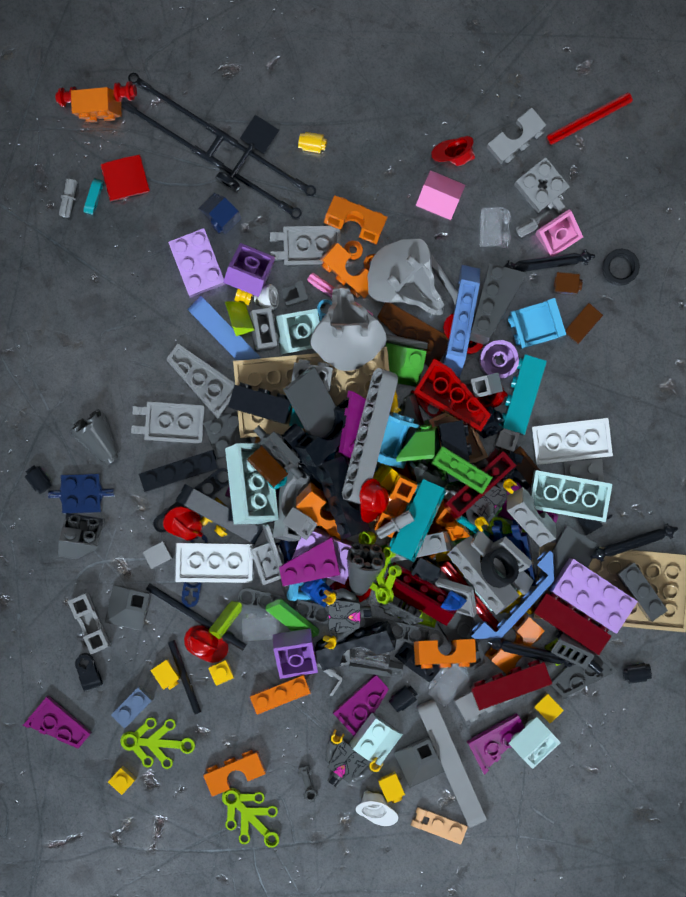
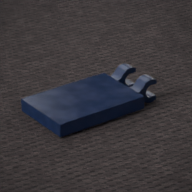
[489,519,537,586]

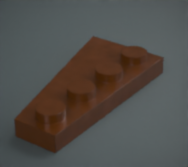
[377,302,449,367]

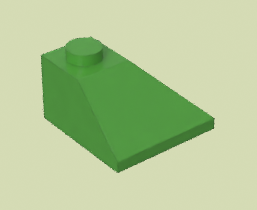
[385,342,426,387]
[396,424,440,462]

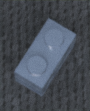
[111,686,153,729]

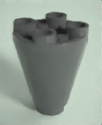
[71,409,119,465]
[347,543,386,596]

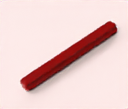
[547,92,633,145]
[440,561,499,632]

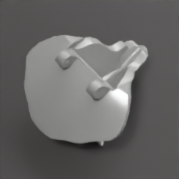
[368,239,444,315]
[310,284,386,371]

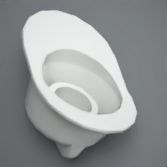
[356,791,398,826]

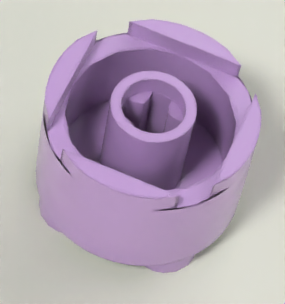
[479,340,519,380]

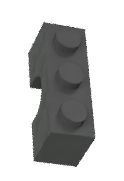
[616,563,668,622]

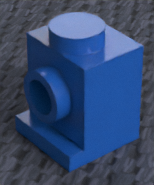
[300,579,333,608]

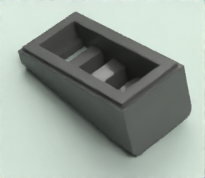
[551,632,596,669]

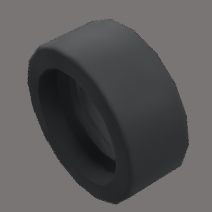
[602,248,640,286]
[481,548,519,588]

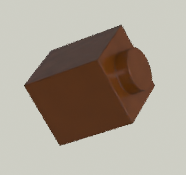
[553,272,583,295]

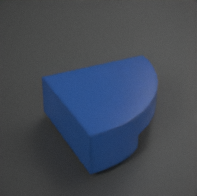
[441,590,467,610]

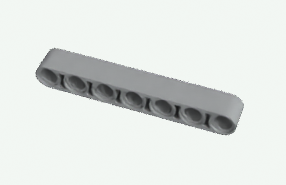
[342,368,398,504]
[416,699,487,828]

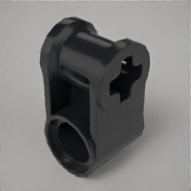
[75,653,103,692]

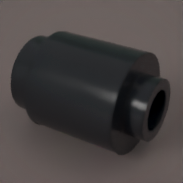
[25,465,52,494]
[622,662,652,684]
[389,685,418,713]

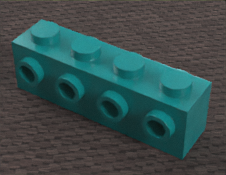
[502,354,547,435]
[389,479,447,562]

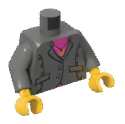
[459,479,517,532]
[322,588,371,649]
[325,730,384,787]

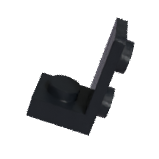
[394,642,441,683]

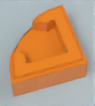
[445,522,470,541]

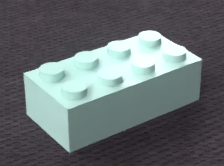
[225,443,279,524]
[530,470,612,522]

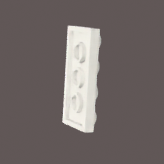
[531,418,613,465]
[175,543,253,583]

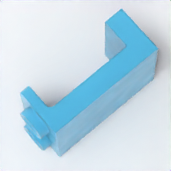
[508,298,566,349]
[377,412,420,469]

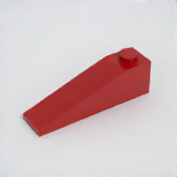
[414,359,491,432]

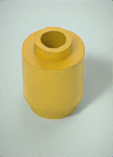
[298,132,327,154]

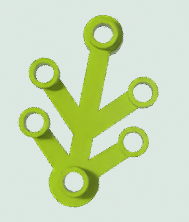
[359,531,402,604]
[120,717,195,769]
[222,787,279,848]

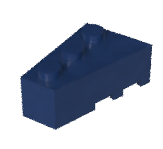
[198,192,241,235]

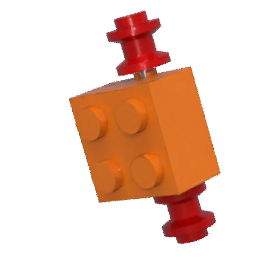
[55,81,137,122]

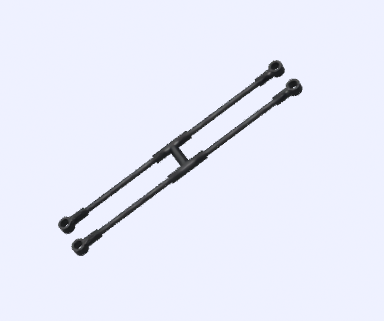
[121,73,316,220]

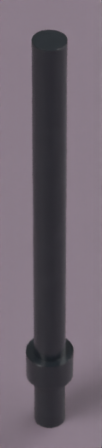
[146,583,247,651]

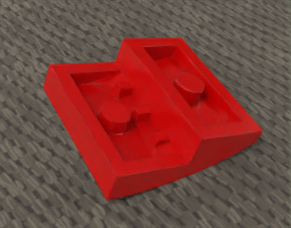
[100,154,150,202]

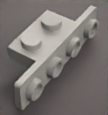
[250,523,289,596]
[471,531,533,595]

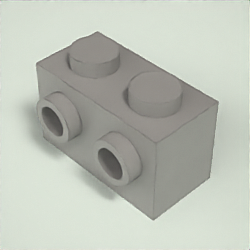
[249,308,279,352]
[291,359,333,392]

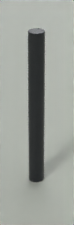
[168,640,201,715]

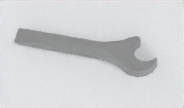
[431,255,458,308]
[386,334,428,349]

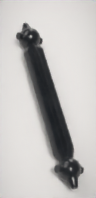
[503,249,595,272]
[590,523,678,562]
[487,638,576,667]

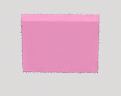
[416,170,465,220]
[535,209,583,256]

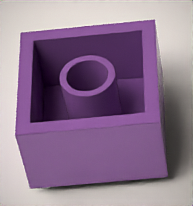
[223,243,276,297]
[273,628,318,679]

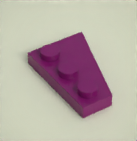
[333,675,389,736]
[23,696,92,749]
[466,713,525,775]

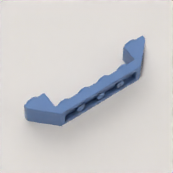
[443,265,480,379]
[471,551,555,639]

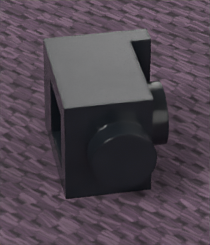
[410,556,442,581]

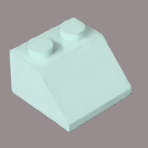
[275,309,320,354]
[349,713,403,765]
[509,717,561,769]

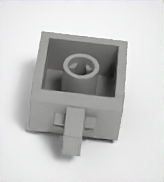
[514,157,570,215]

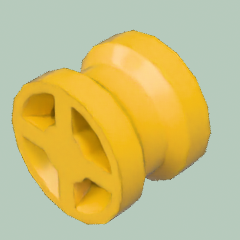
[234,289,253,305]

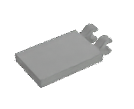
[269,226,341,266]
[131,402,204,444]

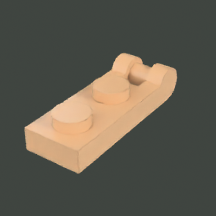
[411,807,468,845]

